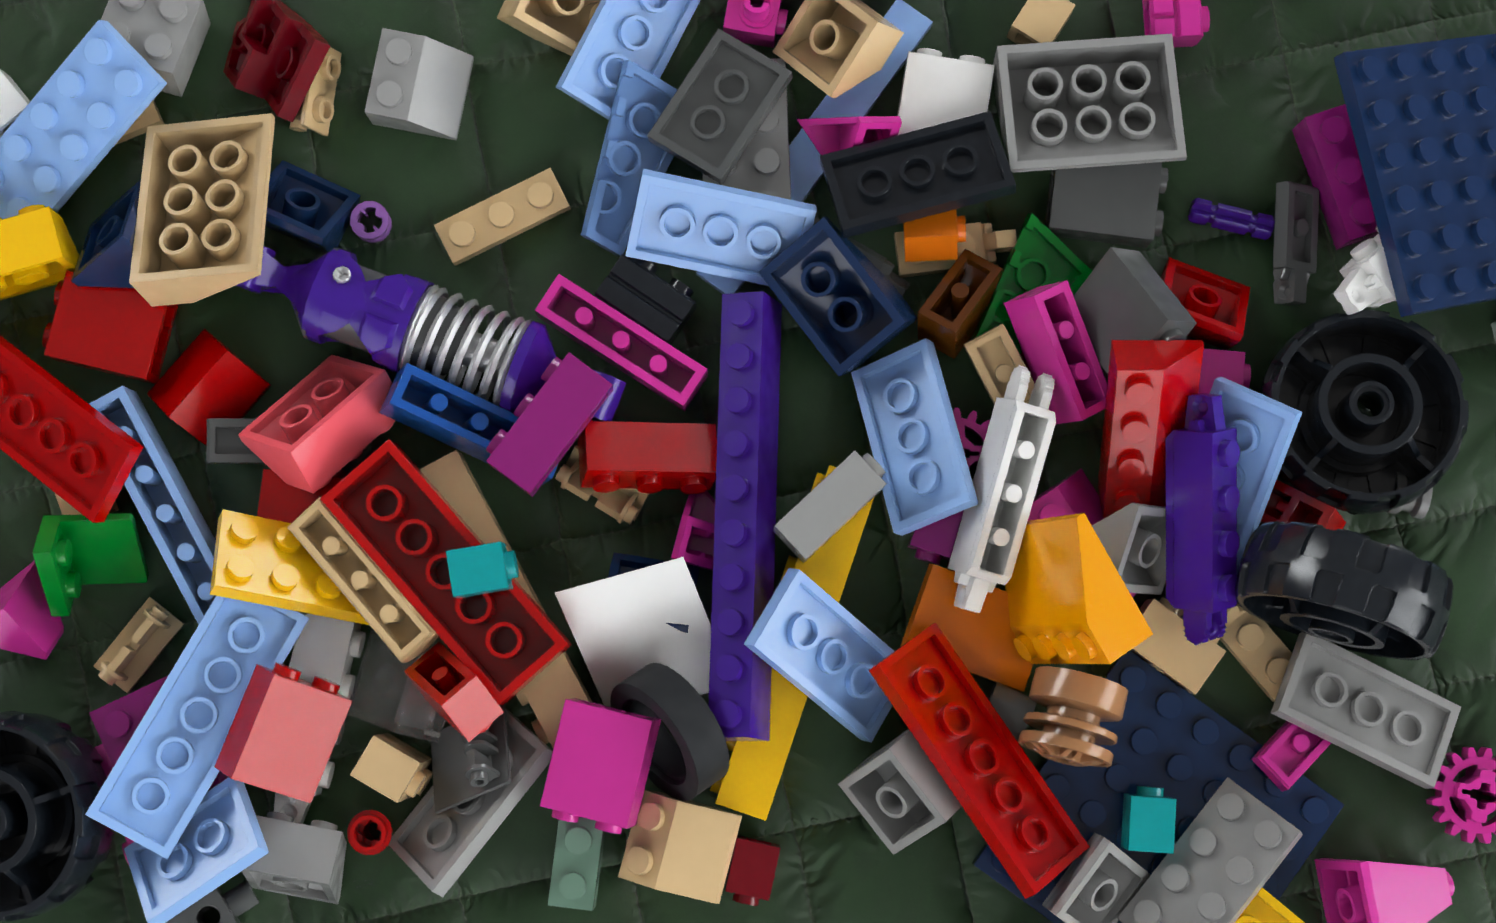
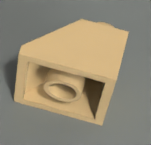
[773,0,904,99]
[618,790,742,904]

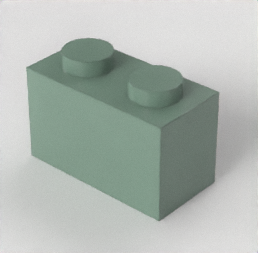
[548,817,606,911]

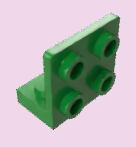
[32,513,149,617]

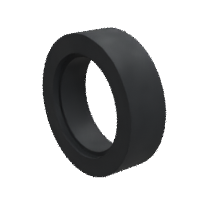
[610,663,729,801]

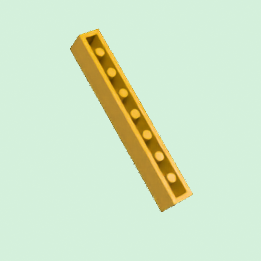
[710,465,874,821]

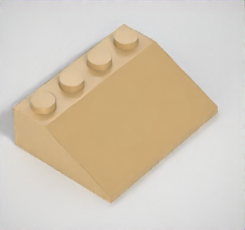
[129,113,275,307]

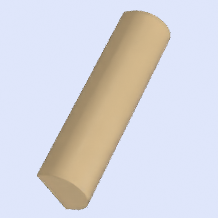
[287,497,438,663]

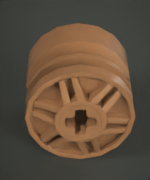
[1018,666,1129,767]

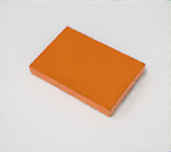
[900,564,1033,692]

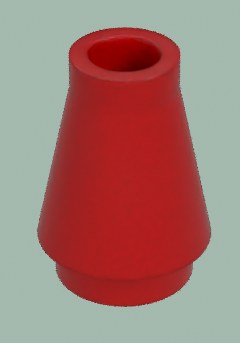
[347,810,392,855]

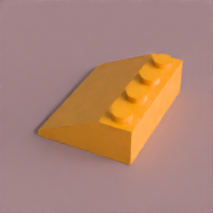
[1005,513,1153,664]

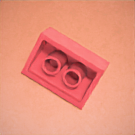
[238,355,396,494]

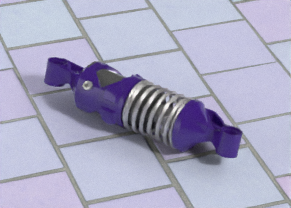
[236,246,627,421]

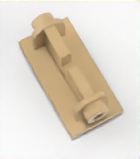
[289,47,342,136]
[555,445,649,525]
[94,597,184,693]

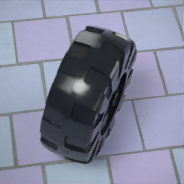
[1260,309,1469,515]
[1235,521,1454,660]
[0,711,115,922]

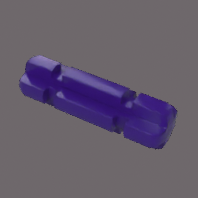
[1188,198,1275,240]

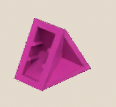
[797,116,902,155]
[671,490,715,571]
[0,560,64,660]

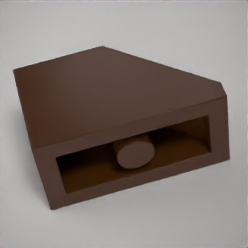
[918,249,1003,359]

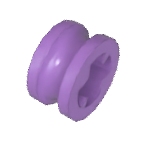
[350,201,392,243]

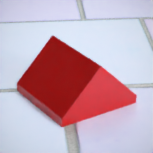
[1161,257,1250,350]
[147,329,271,446]

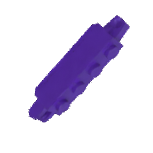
[1165,393,1240,645]

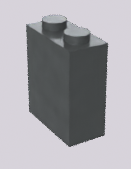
[1045,162,1168,248]
[1074,247,1197,374]

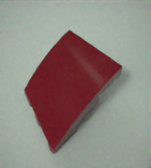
[223,0,330,122]

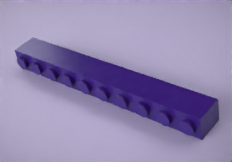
[708,291,782,741]

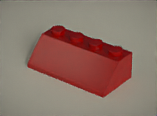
[1098,340,1204,518]

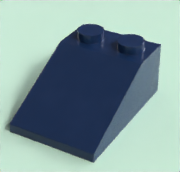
[758,216,918,376]

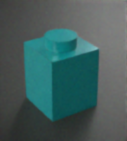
[446,541,519,598]
[1121,786,1177,854]

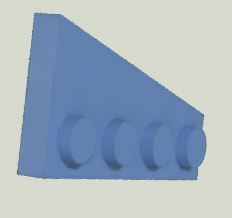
[581,60,677,256]

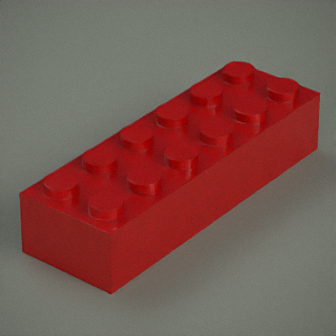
[320,439,572,705]

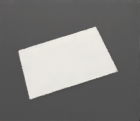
[555,557,711,707]

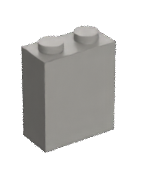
[773,451,886,563]

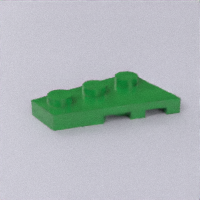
[972,213,1092,354]

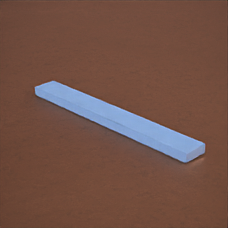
[696,0,933,294]

